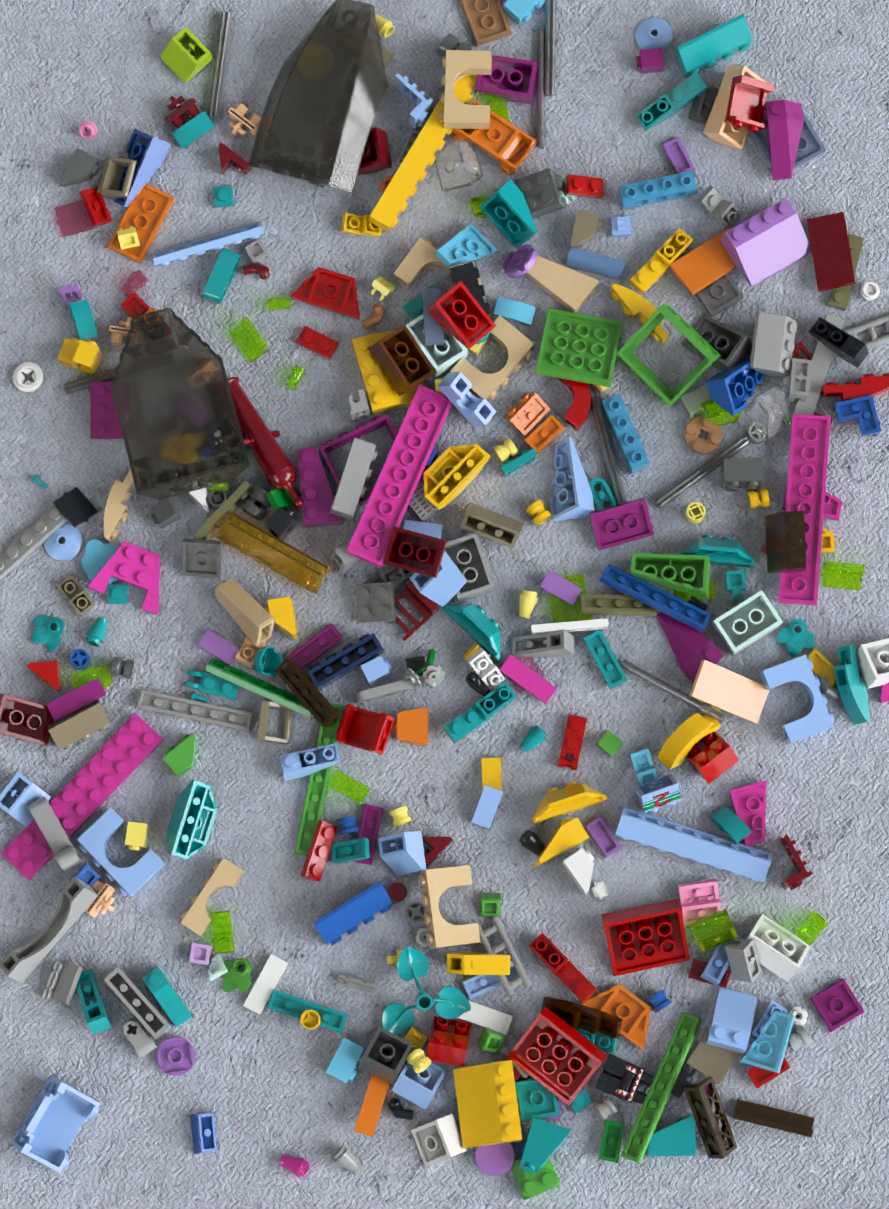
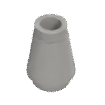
[332,1146,362,1174]

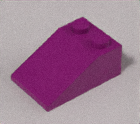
[475,55,537,104]

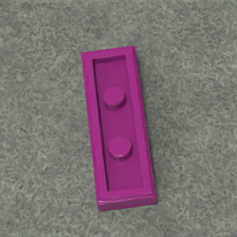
[286,623,343,670]
[46,678,107,721]
[353,804,384,865]

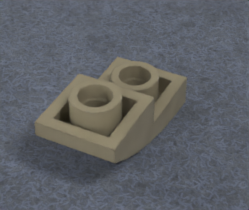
[56,574,95,616]

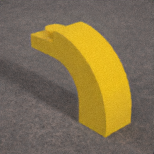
[657,713,721,770]

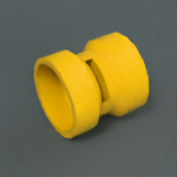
[747,488,770,510]
[525,499,552,526]
[300,1010,321,1030]

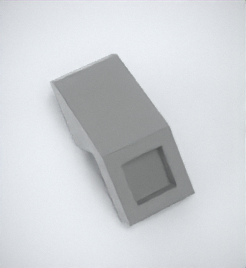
[697,185,741,228]

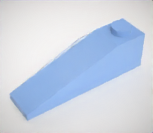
[550,437,595,521]

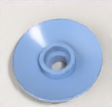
[635,18,673,52]
[44,523,82,561]

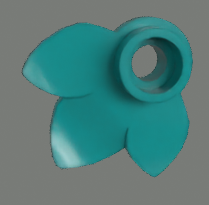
[31,615,65,652]
[777,619,815,657]

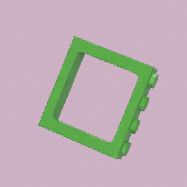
[617,303,721,406]

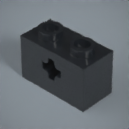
[265,507,297,542]

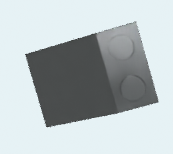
[681,314,752,371]

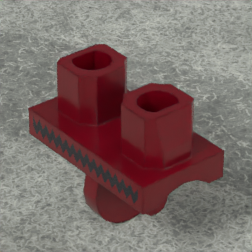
[165,96,200,129]

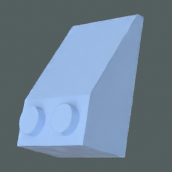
[706,987,758,1054]

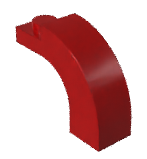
[555,377,591,431]

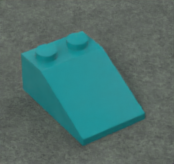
[479,179,537,249]

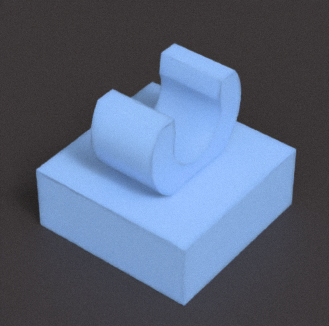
[611,216,631,237]

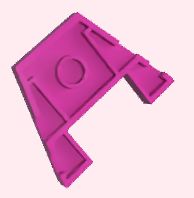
[87,541,160,616]

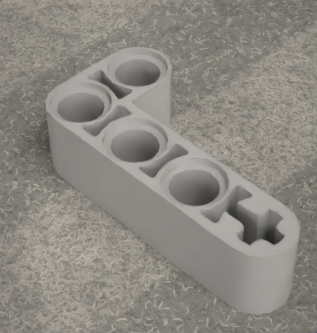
[27,796,81,871]

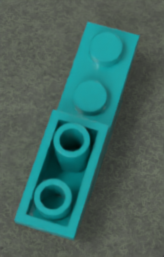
[635,72,708,131]
[834,645,870,724]
[443,682,517,744]

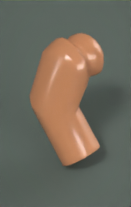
[362,303,384,329]

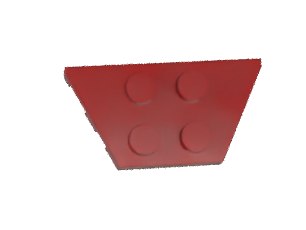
[290,267,360,320]

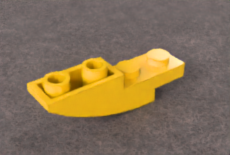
[629,228,694,295]
[610,283,669,345]

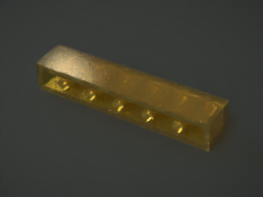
[217,512,330,594]

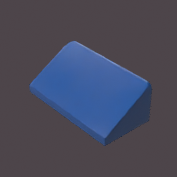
[190,1112,218,1154]

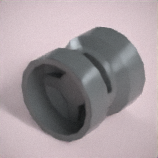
[207,488,228,510]
[111,657,134,679]

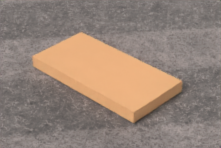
[689,660,769,724]

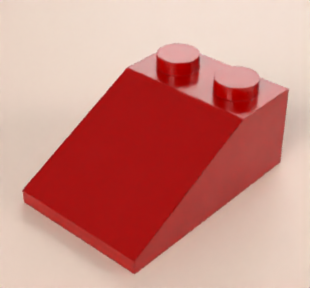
[426,281,496,349]

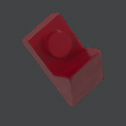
[218,142,251,175]
[423,837,453,869]

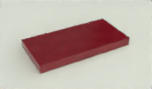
[807,212,856,292]

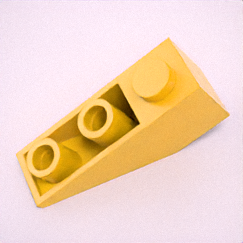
[447,951,510,975]

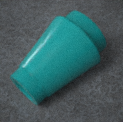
[85,617,108,647]
[519,725,547,753]

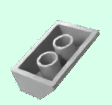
[749,312,797,377]

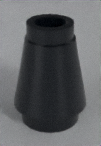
[518,829,545,856]

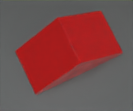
[27,660,61,692]

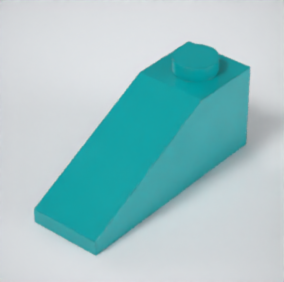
[142,967,193,1028]
[76,969,112,1035]

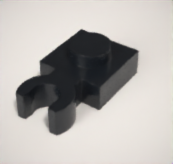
[671,1062,696,1099]

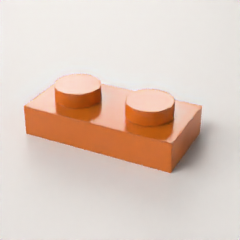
[524,414,565,454]

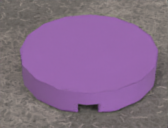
[503,245,537,278]
[156,1037,195,1076]
[475,1143,515,1176]

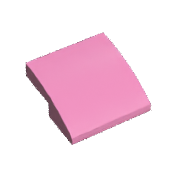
[678,879,722,925]

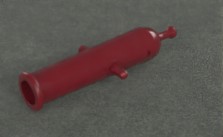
[214,377,304,508]

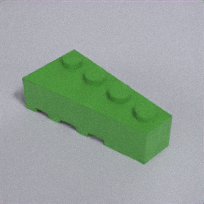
[631,553,711,599]

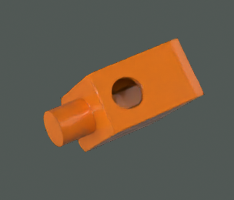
[391,708,428,746]

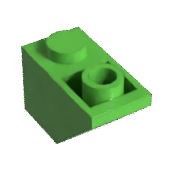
[163,733,197,777]

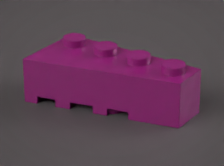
[297,447,343,528]

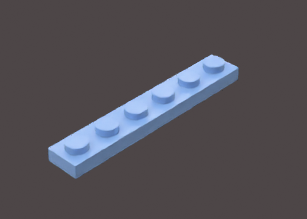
[152,221,263,266]

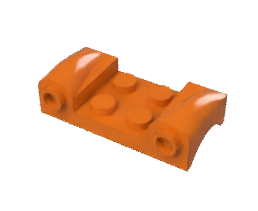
[452,99,536,175]

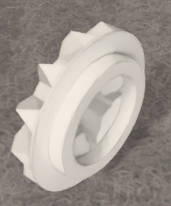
[13,362,44,393]

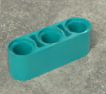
[202,248,241,304]

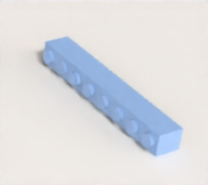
[615,807,773,882]

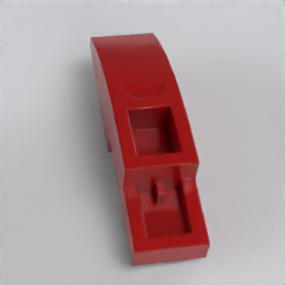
[821,373,889,402]
[528,933,597,1004]

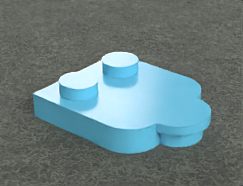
[81,539,118,586]

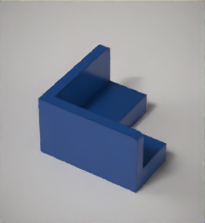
[833,395,881,437]

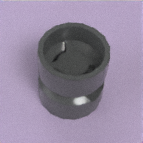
[437,33,472,57]
[241,486,271,521]

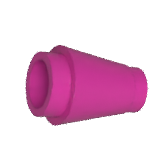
[279,1154,310,1177]

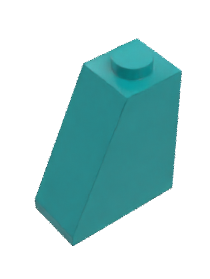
[645,1116,696,1156]
[518,1118,571,1173]

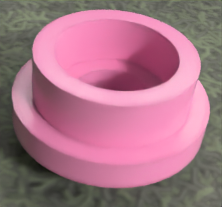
[79,120,98,139]

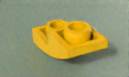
[341,212,382,237]

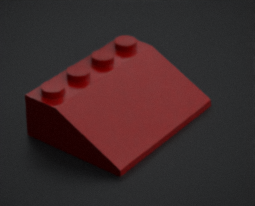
[601,899,690,976]
[507,1007,608,1106]

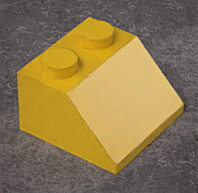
[265,596,298,640]

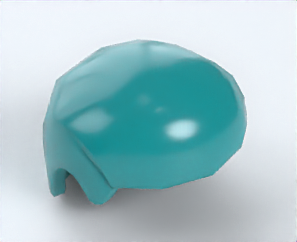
[253,646,282,676]

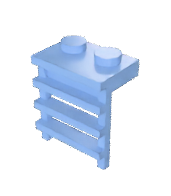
[395,73,434,130]

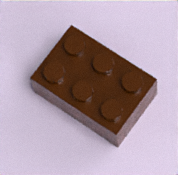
[368,325,436,397]

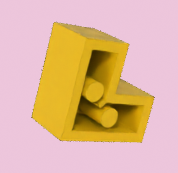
[57,338,103,375]

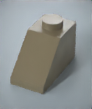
[569,210,602,251]

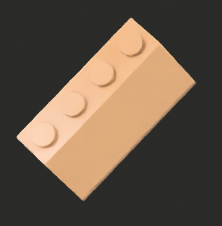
[703,65,765,150]

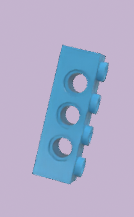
[618,171,697,210]
[601,394,650,474]

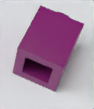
[636,48,664,74]

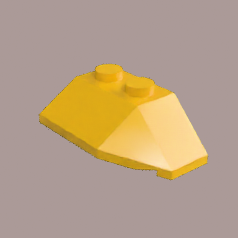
[423,444,490,510]
[532,781,607,824]

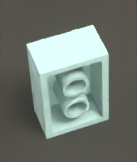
[406,314,468,378]
[712,590,783,656]

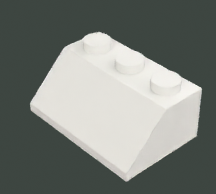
[746,914,811,983]

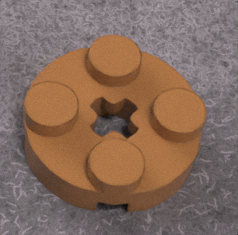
[684,416,723,455]

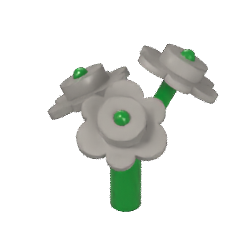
[404,649,445,688]

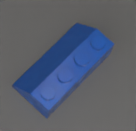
[313,881,393,945]

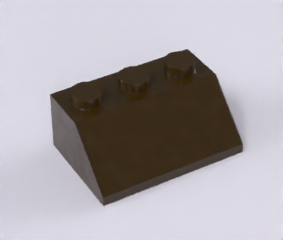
[765,511,806,573]

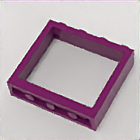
[319,415,397,506]

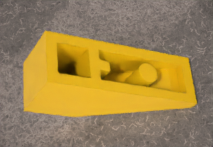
[534,817,589,868]

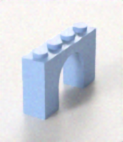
[760,654,834,744]
[77,808,166,897]

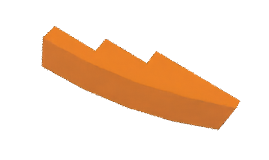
[354,1075,390,1137]

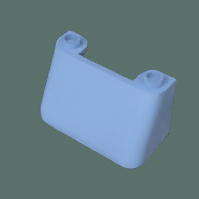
[13,1076,100,1173]

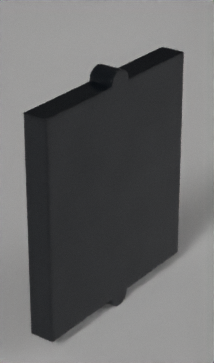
[53,487,98,528]

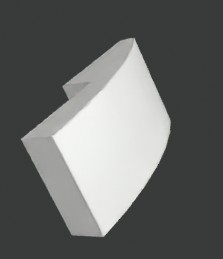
[466,648,505,691]

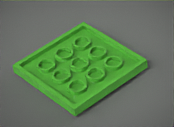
[535,308,623,387]

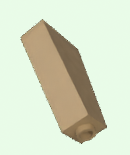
[523,256,599,313]
[215,578,275,646]

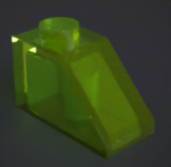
[700,400,743,426]

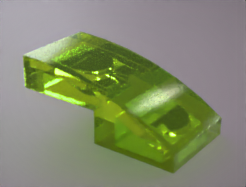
[484,93,511,123]

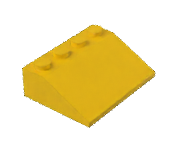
[352,330,424,416]
[453,1060,522,1149]

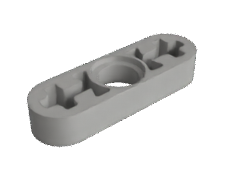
[355,680,411,703]

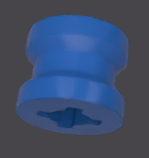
[70,649,90,670]
[337,816,359,835]
[647,989,671,1013]

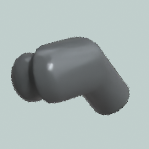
[819,676,840,701]

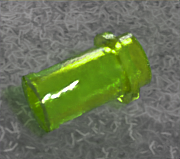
[267,297,291,312]
[285,365,306,391]

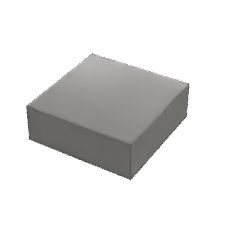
[243,238,269,263]

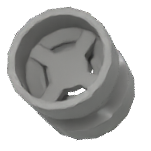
[788,1025,811,1052]

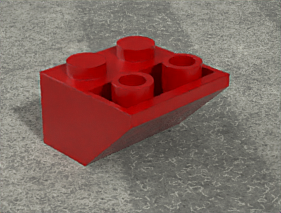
[686,731,739,784]
[426,1016,472,1067]

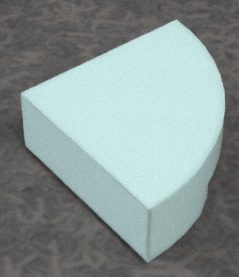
[207,953,228,981]

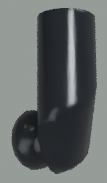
[466,672,490,697]
[388,1097,414,1120]

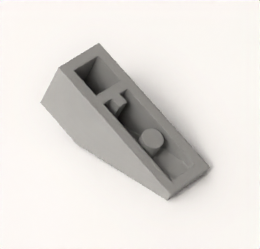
[512,630,574,657]

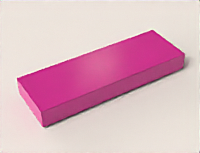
[499,655,557,705]

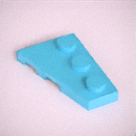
[434,224,497,268]
[741,1010,795,1073]

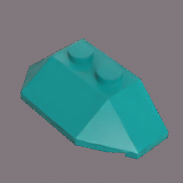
[679,535,755,568]
[443,604,500,663]
[166,780,217,860]

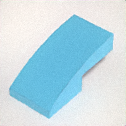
[492,296,536,326]
[629,747,658,785]

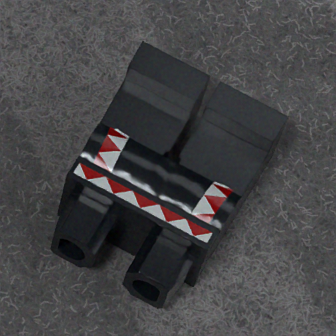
[595,1053,654,1104]

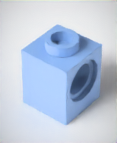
[360,656,392,685]

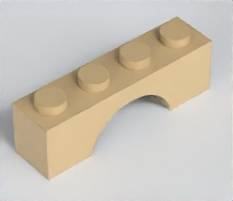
[180,858,244,937]

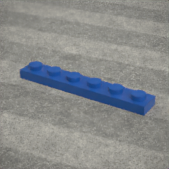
[600,564,712,632]

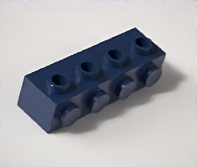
[307,633,384,690]

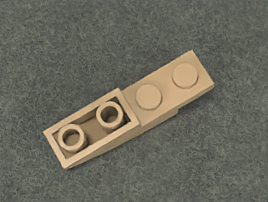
[104,467,141,543]

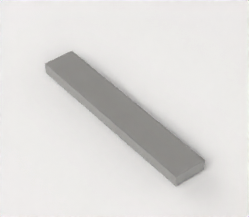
[790,314,845,421]
[137,689,254,732]

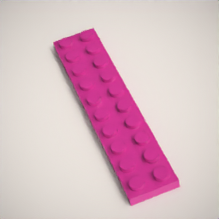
[346,384,452,568]
[778,414,831,606]
[1,713,163,881]

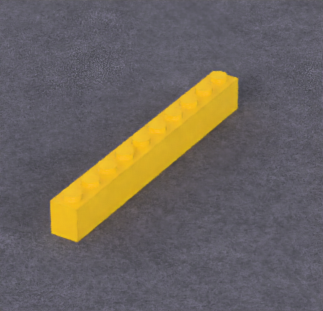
[368,75,478,232]

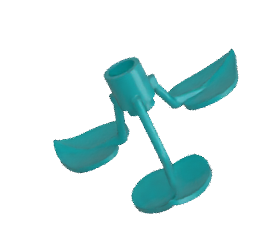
[382,946,471,1035]

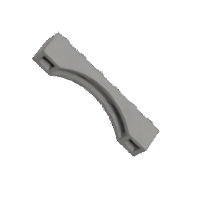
[0,877,98,984]

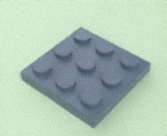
[749,111,827,170]

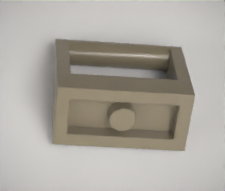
[97,157,137,199]
[257,701,293,744]

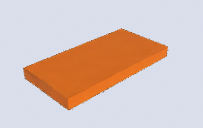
[107,184,175,264]
[670,226,737,296]

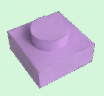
[189,943,212,966]

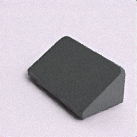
[688,83,719,124]

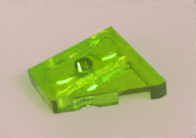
[70,664,113,690]

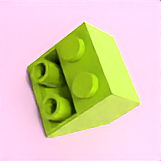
[160,27,213,84]

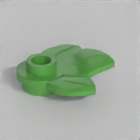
[221,958,252,992]

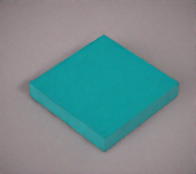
[515,1079,560,1122]

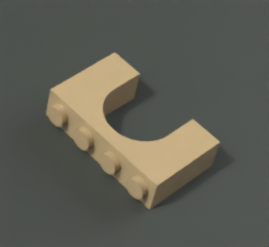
[440,50,492,129]
[393,238,481,289]
[450,315,535,402]
[418,865,480,949]

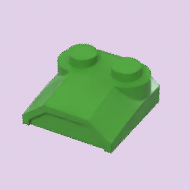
[511,1158,561,1200]

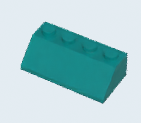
[675,14,752,78]

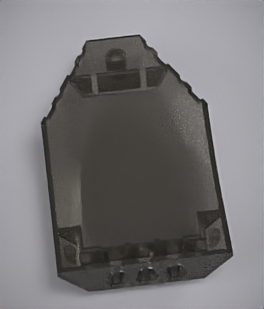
[249,0,389,193]
[110,308,250,500]

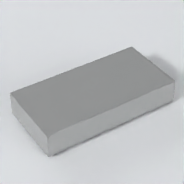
[52,961,83,1005]

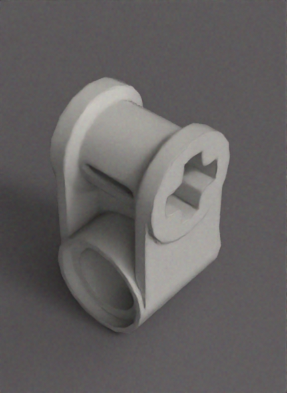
[123,1021,157,1058]

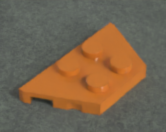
[582,984,651,1050]

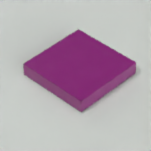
[810,978,864,1032]

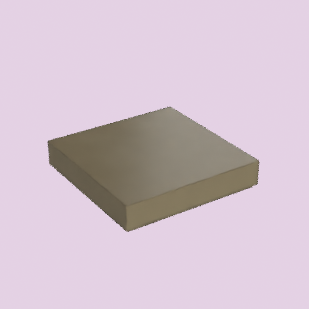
[686,1030,740,1085]

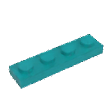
[268,989,348,1033]

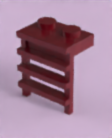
[395,580,438,641]
[780,834,812,890]

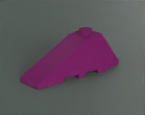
[764,100,804,181]
[657,612,724,683]

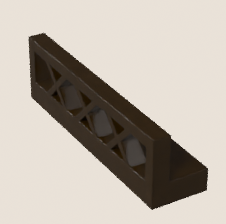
[275,657,339,727]
[684,1077,737,1159]
[733,1099,814,1137]

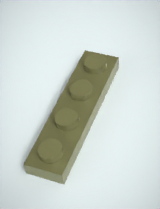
[827,234,864,311]
[193,481,252,540]
[579,594,658,616]

